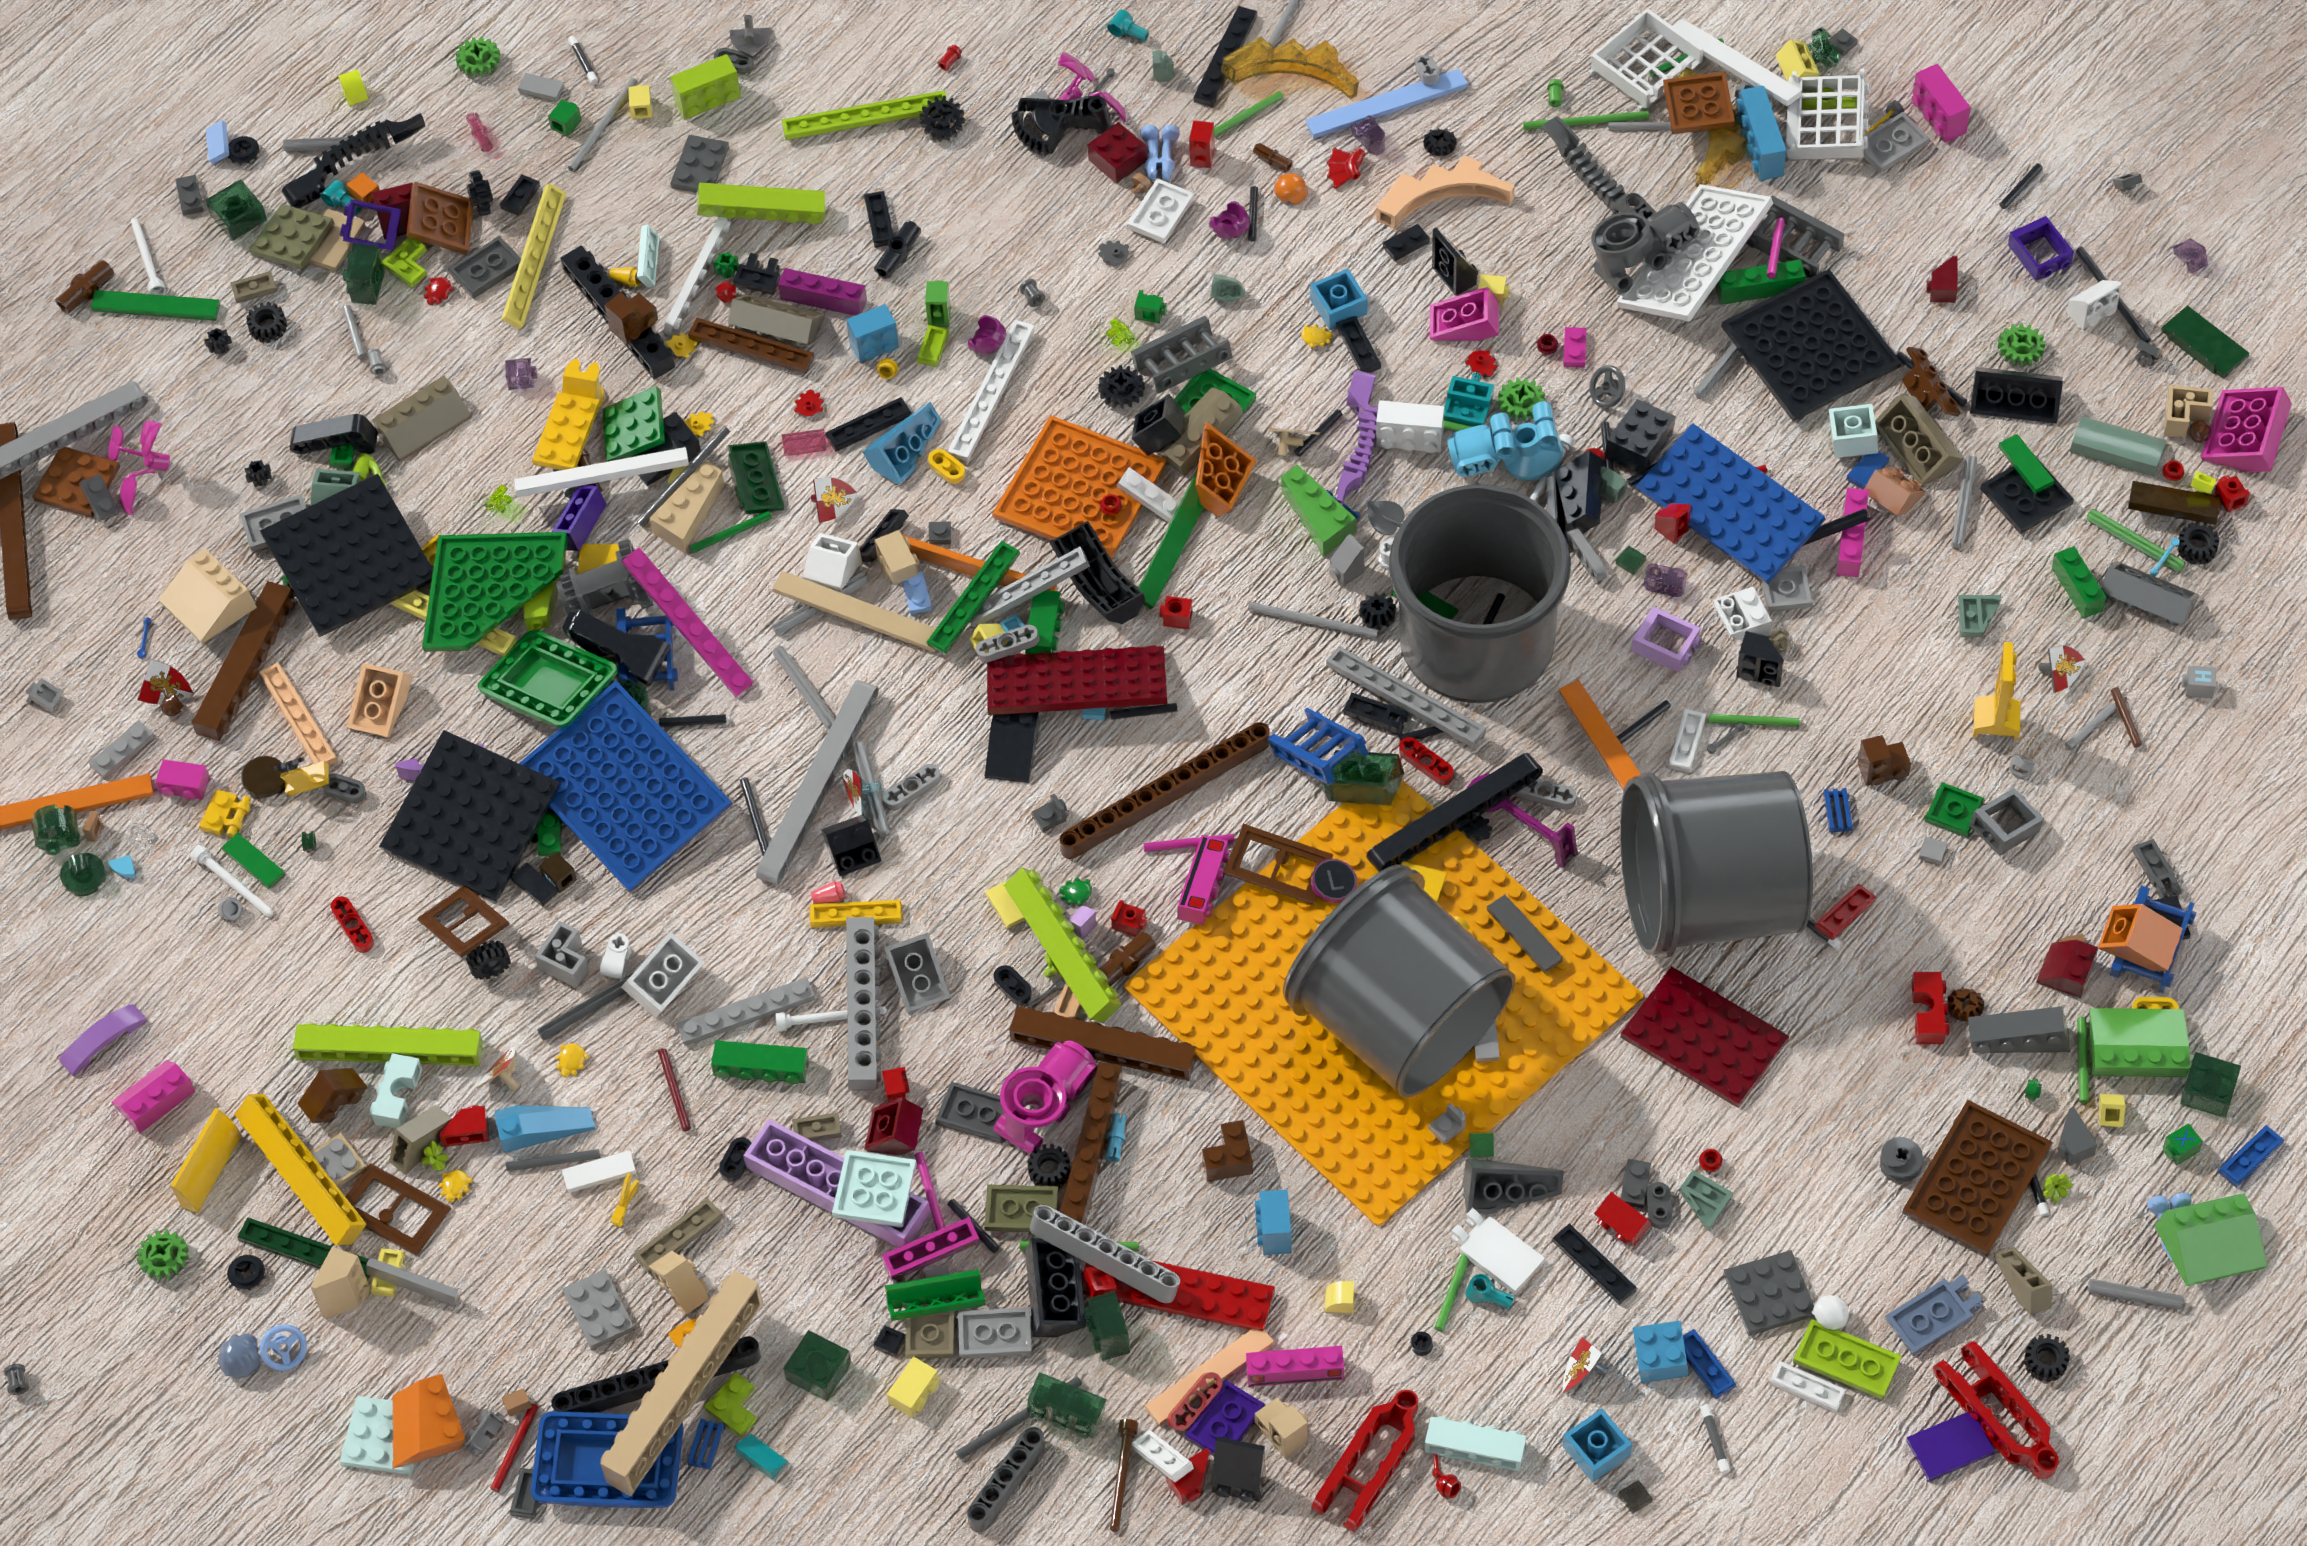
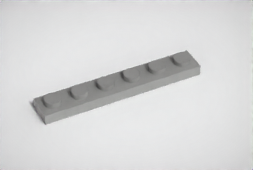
[970,546,1090,629]
[676,977,815,1046]

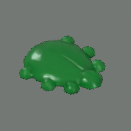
[1059,878,1092,907]

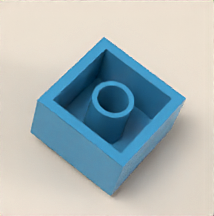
[1310,268,1368,330]
[846,304,899,363]
[1255,1189,1292,1255]
[1633,1320,1689,1383]
[1562,1408,1632,1483]

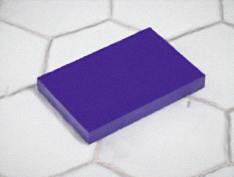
[1185,1380,1266,1456]
[1906,1412,1995,1482]

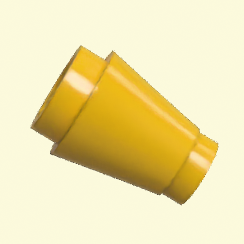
[609,267,641,288]

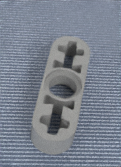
[1566,528,1607,583]
[976,625,1039,662]
[883,764,941,811]
[1514,779,1576,810]

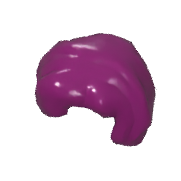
[1209,201,1250,240]
[968,315,1006,355]

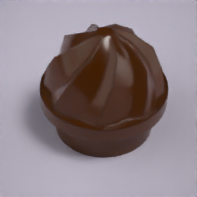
[2189,420,2211,443]
[161,693,184,716]

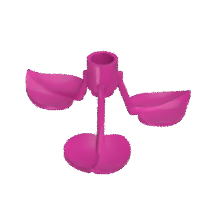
[1058,52,1126,124]
[108,420,170,515]

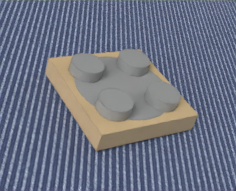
[311,1133,367,1188]

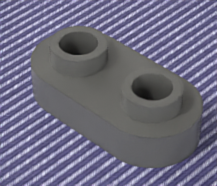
[714,48,754,74]
[322,773,366,804]
[1647,1182,1672,1229]

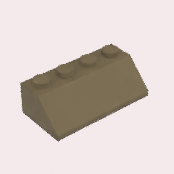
[728,294,825,346]
[372,376,471,461]
[1157,387,1243,476]
[1875,393,1963,486]

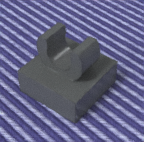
[2135,340,2162,367]

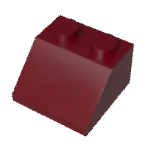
[371,182,413,240]
[2036,939,2098,998]
[864,1097,923,1156]

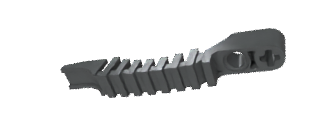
[1542,116,1656,219]

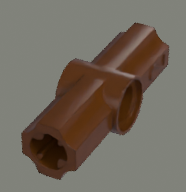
[55,260,114,314]
[1099,932,1156,987]

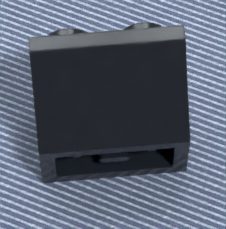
[1736,631,1784,687]
[821,814,882,877]

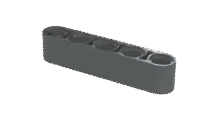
[967,1427,1045,1532]

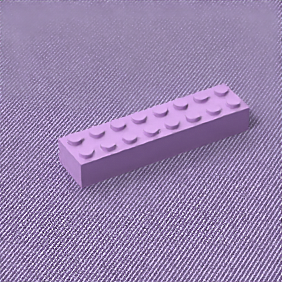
[743,1119,930,1247]

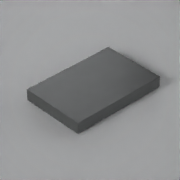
[448,236,521,299]
[935,1081,1005,1143]

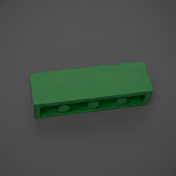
[1715,260,1806,305]
[711,1040,809,1084]

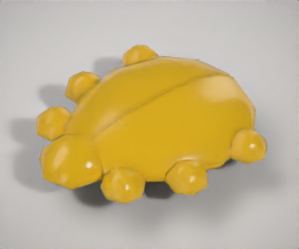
[1301,324,1333,348]
[665,332,698,358]
[683,411,714,437]
[555,1043,589,1077]
[438,1170,473,1202]

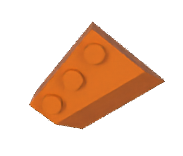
[1195,422,1257,517]
[392,1374,465,1469]

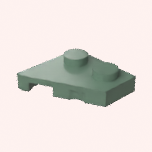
[1957,595,2002,637]
[1680,1170,1733,1231]

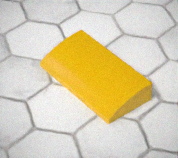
[170,1108,242,1213]

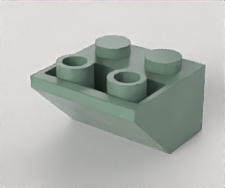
[310,469,360,506]

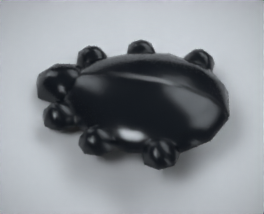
[1458,814,1492,841]

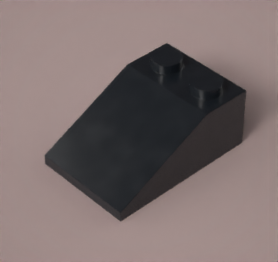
[1432,228,1478,296]
[629,412,701,486]
[984,712,1040,783]
[1211,1436,1266,1503]

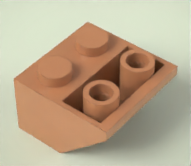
[1864,467,1927,516]

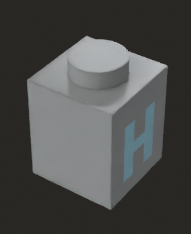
[2182,666,2216,699]

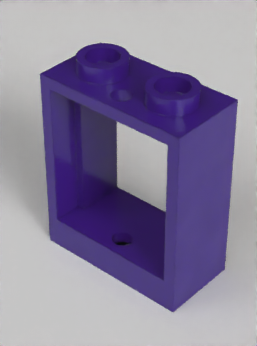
[340,199,402,251]
[2008,216,2074,281]

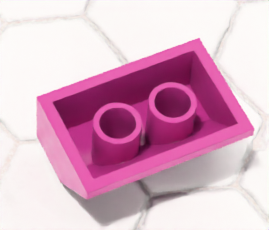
[111,1060,195,1134]

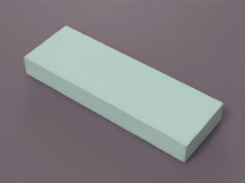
[637,224,659,289]

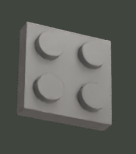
[1762,566,1812,612]

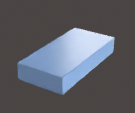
[206,120,229,164]

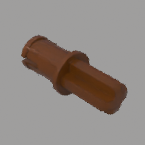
[1253,143,1293,172]

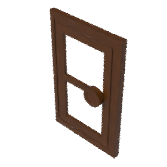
[1223,823,1333,905]
[417,886,510,957]
[345,1163,451,1256]

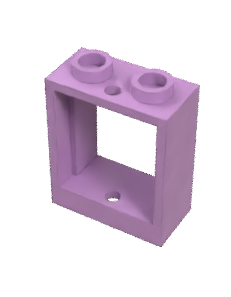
[1632,606,1702,672]

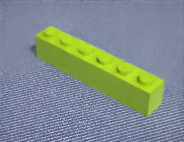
[697,183,825,224]

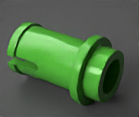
[1547,79,1564,107]

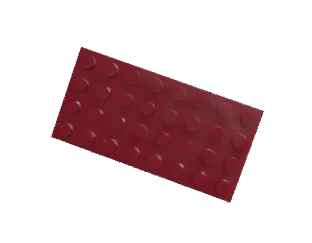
[987,645,1168,715]

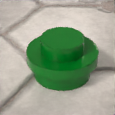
[2025,1078,2042,1102]

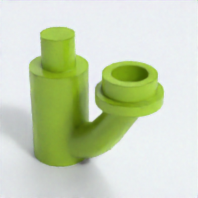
[352,453,386,485]

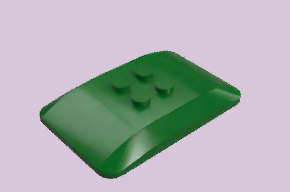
[478,630,618,728]

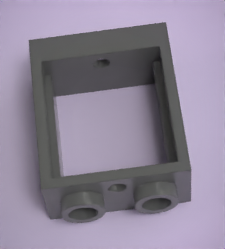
[1969,788,2044,856]

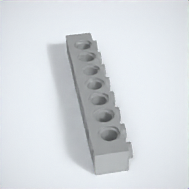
[846,917,881,1091]

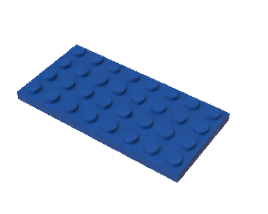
[1636,423,1826,584]

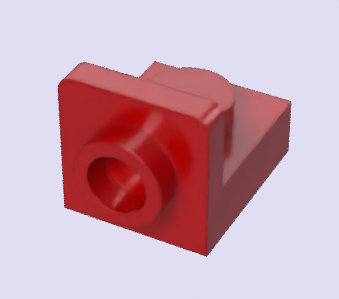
[1084,1267,1117,1305]

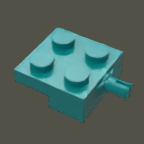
[1444,372,1494,427]

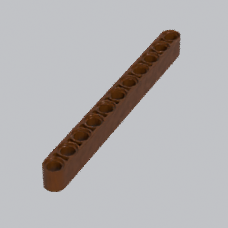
[0,422,32,621]
[1059,722,1270,859]

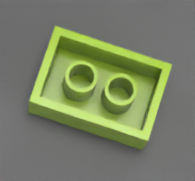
[670,54,741,120]

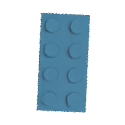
[1735,86,1786,181]

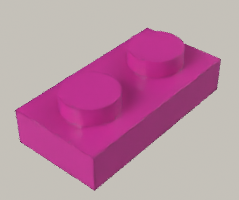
[1563,327,1586,368]

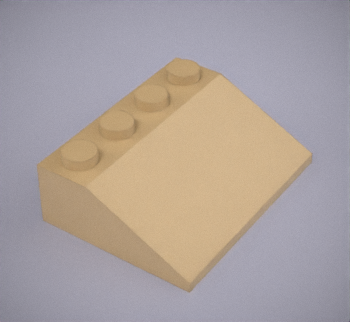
[158,549,257,644]

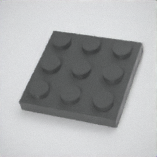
[1723,1250,1815,1336]

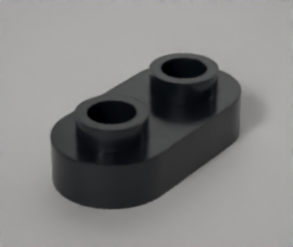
[993,965,1032,1005]
[719,1137,752,1182]

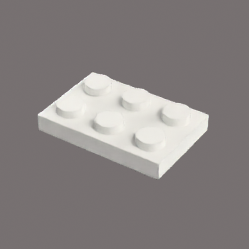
[1127,178,1194,244]

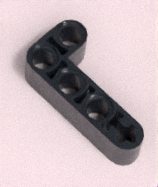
[289,414,378,454]

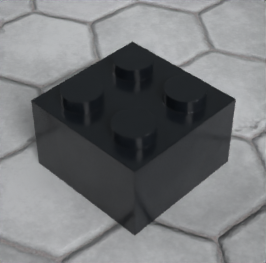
[1131,394,1185,456]

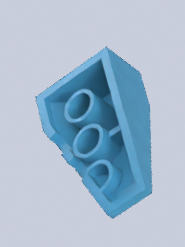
[863,402,941,484]
[494,1105,595,1153]

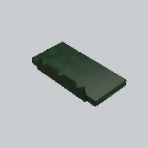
[2161,305,2250,378]
[728,441,785,514]

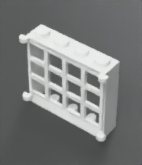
[1588,9,1703,111]
[1786,69,1870,160]

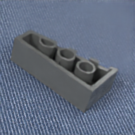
[1968,1006,2070,1054]

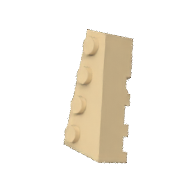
[650,460,725,554]

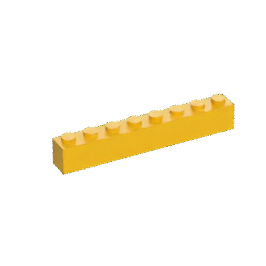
[234,1094,367,1246]

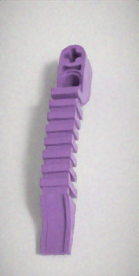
[1337,370,1378,506]

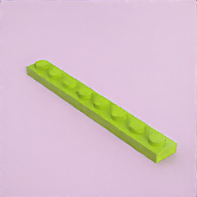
[781,90,949,140]

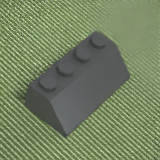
[2101,561,2200,626]

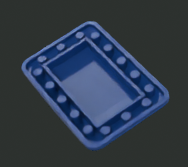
[531,1411,684,1508]

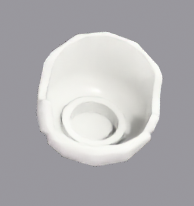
[1812,1295,1849,1330]

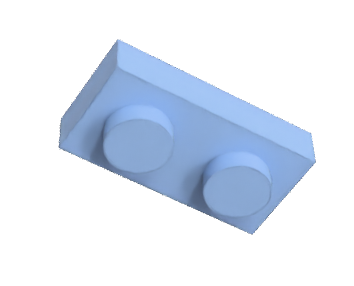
[902,571,932,616]

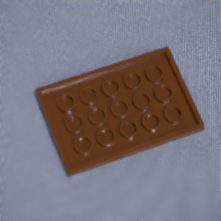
[1902,1100,2053,1257]

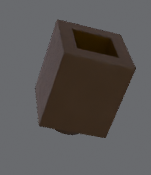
[539,852,577,893]

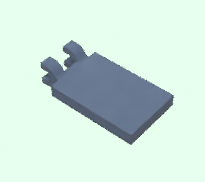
[1885,1274,1983,1356]

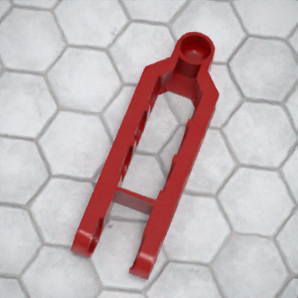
[1933,1341,2059,1479]
[1311,1390,1419,1532]

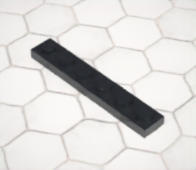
[1193,6,1258,108]

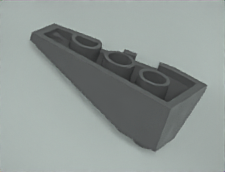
[1463,1159,1564,1214]

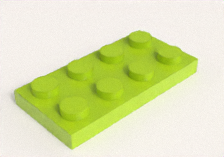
[1793,1319,1902,1400]

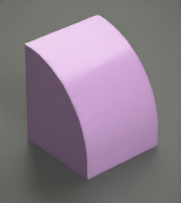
[1068,906,1097,940]

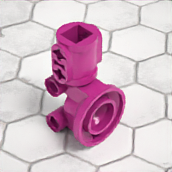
[993,1040,1098,1155]

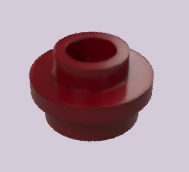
[1537,334,1558,355]

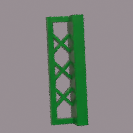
[885,1269,985,1321]

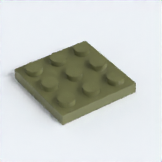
[249,204,335,270]

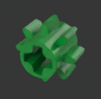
[713,252,739,279]

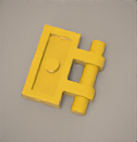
[199,789,252,838]

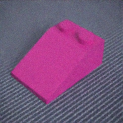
[1429,287,1499,341]

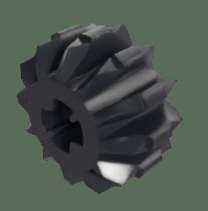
[1359,591,1396,630]

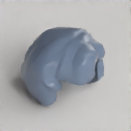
[218,1333,261,1379]

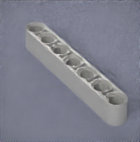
[1029,1205,1180,1303]

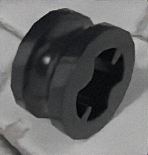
[1411,1331,1433,1356]

